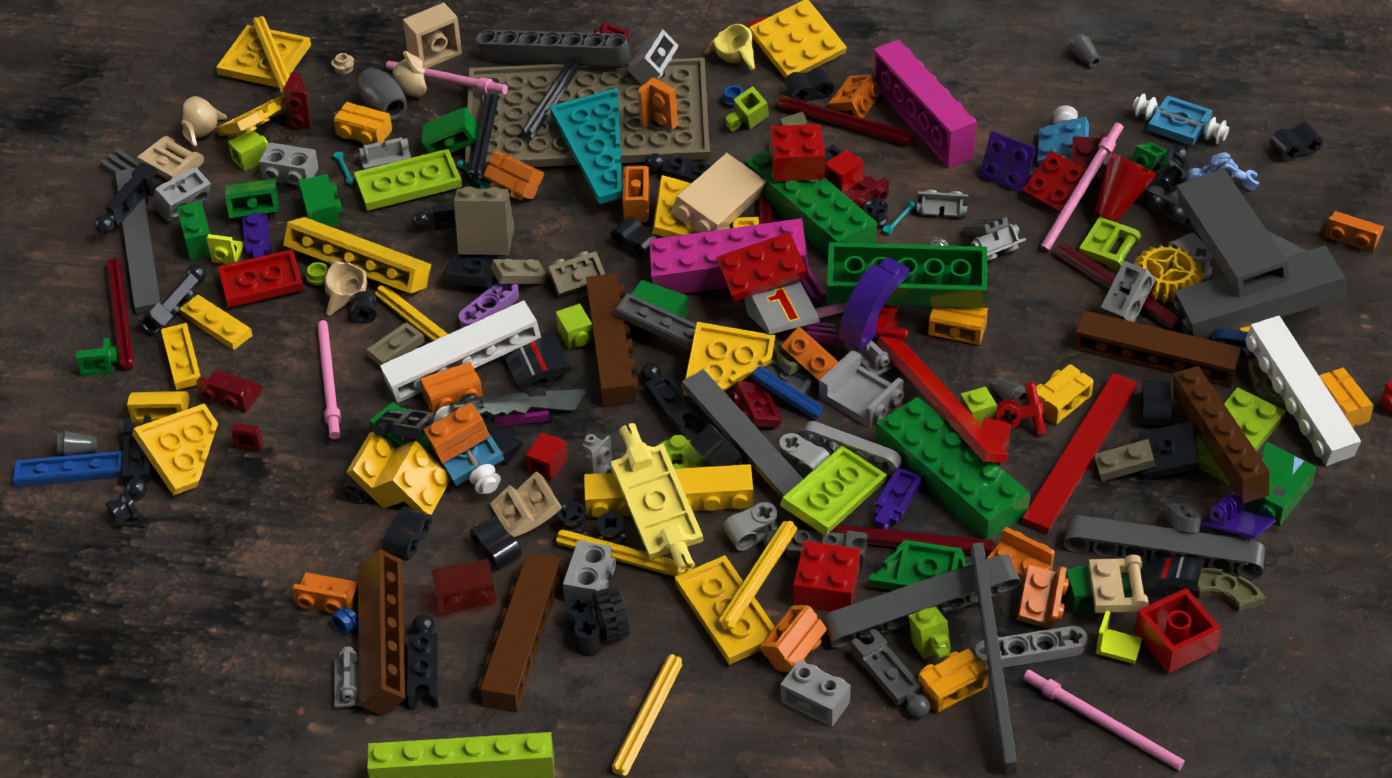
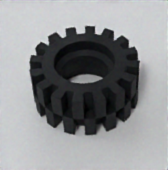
[592,586,630,643]

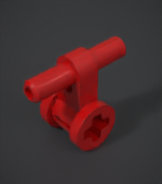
[875,305,908,339]
[996,381,1046,436]

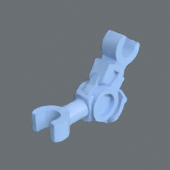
[1187,152,1259,191]

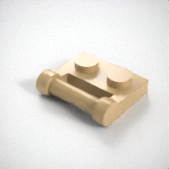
[137,136,204,181]
[1088,555,1149,613]

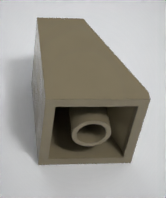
[454,187,515,255]

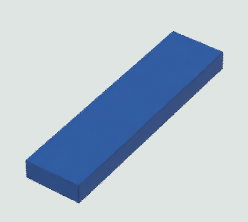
[13,451,123,487]

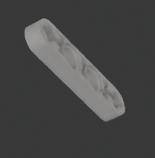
[800,421,902,476]
[974,626,1087,670]

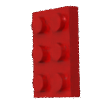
[716,232,808,302]
[218,249,304,308]

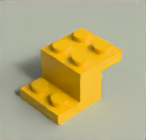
[346,431,451,515]

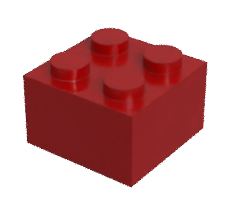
[769,124,826,181]
[794,541,861,612]
[1134,588,1221,674]

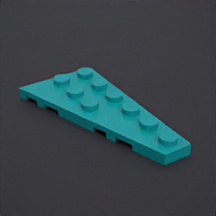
[550,88,623,204]

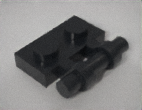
[373,409,435,441]

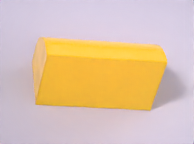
[127,391,190,423]

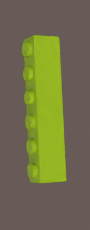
[367,732,554,778]

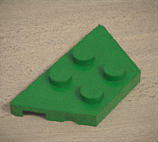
[869,540,978,604]

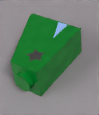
[1255,442,1316,526]

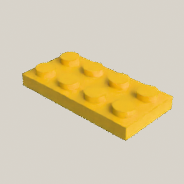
[675,555,775,665]

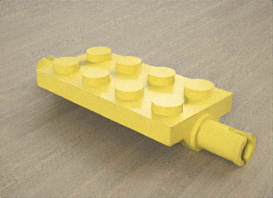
[611,423,703,573]

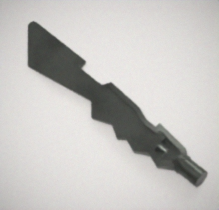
[450,389,586,417]

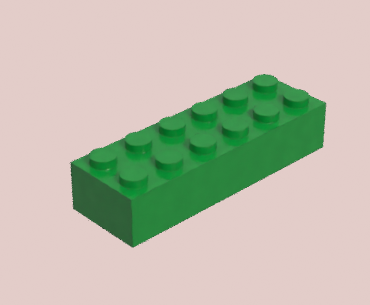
[744,149,877,258]
[827,242,987,308]
[876,397,1030,539]

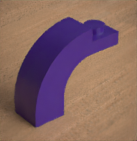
[839,257,909,351]

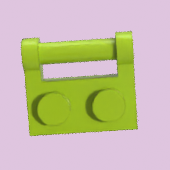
[1079,217,1141,272]

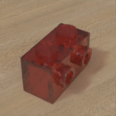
[431,559,496,614]

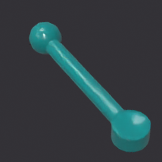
[334,152,355,186]
[457,160,490,189]
[883,200,917,236]

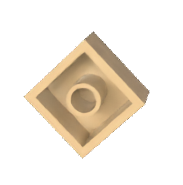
[403,3,462,68]

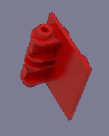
[1022,150,1087,212]

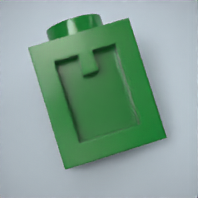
[1131,142,1167,171]
[76,338,118,377]

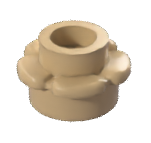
[331,53,354,74]

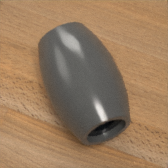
[357,68,407,120]

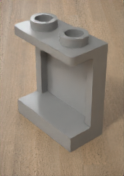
[819,350,904,428]

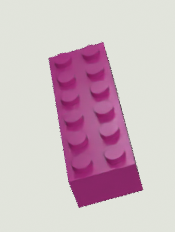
[873,40,977,169]
[650,218,809,294]

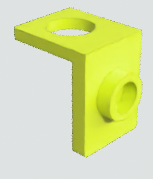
[206,234,245,264]
[1096,610,1142,664]

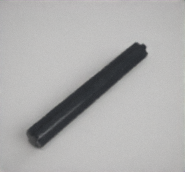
[522,58,580,140]
[469,93,498,180]

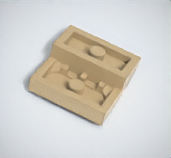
[490,471,562,537]

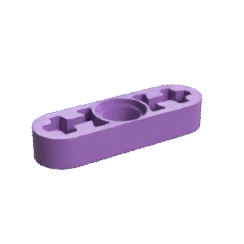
[459,282,519,328]

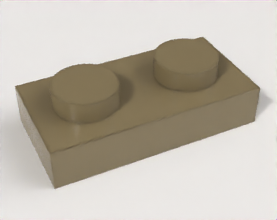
[490,259,548,284]
[367,322,425,366]
[1094,439,1156,481]

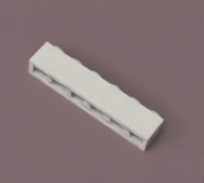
[380,301,541,403]
[1245,316,1361,466]

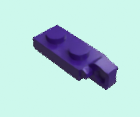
[242,213,272,258]
[873,467,923,529]

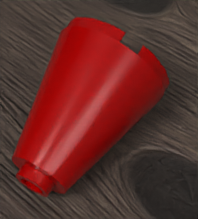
[1095,152,1157,223]

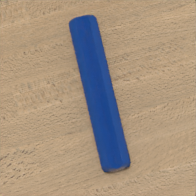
[752,366,823,420]

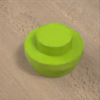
[305,262,329,286]

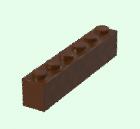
[586,273,639,407]
[1074,310,1241,388]
[1173,366,1270,503]
[358,549,405,716]
[478,552,562,713]

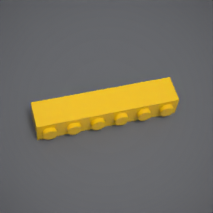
[283,217,431,293]
[584,464,753,518]

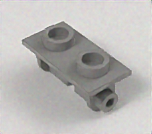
[359,137,411,170]
[917,189,968,218]
[971,224,1026,261]
[843,340,896,376]
[583,434,613,474]
[334,647,359,708]

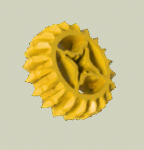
[1134,244,1203,305]

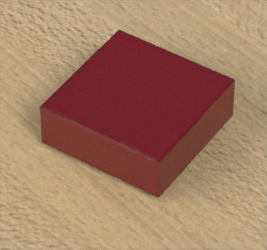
[231,423,264,451]

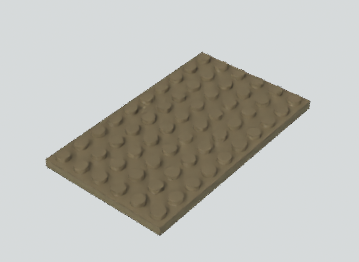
[465,58,710,169]

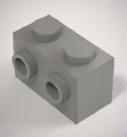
[627,29,679,85]
[781,660,851,727]

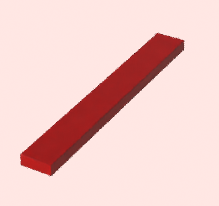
[877,336,1009,463]
[1022,373,1138,534]

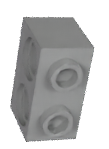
[259,143,319,186]
[153,167,211,222]
[1101,261,1156,322]
[563,540,616,607]

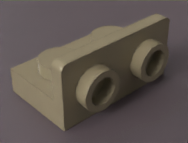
[547,251,605,297]

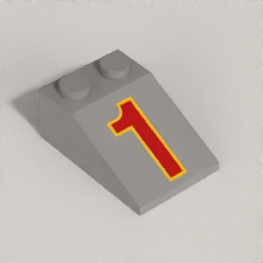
[744,280,820,335]

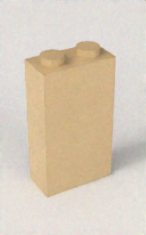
[671,153,766,233]

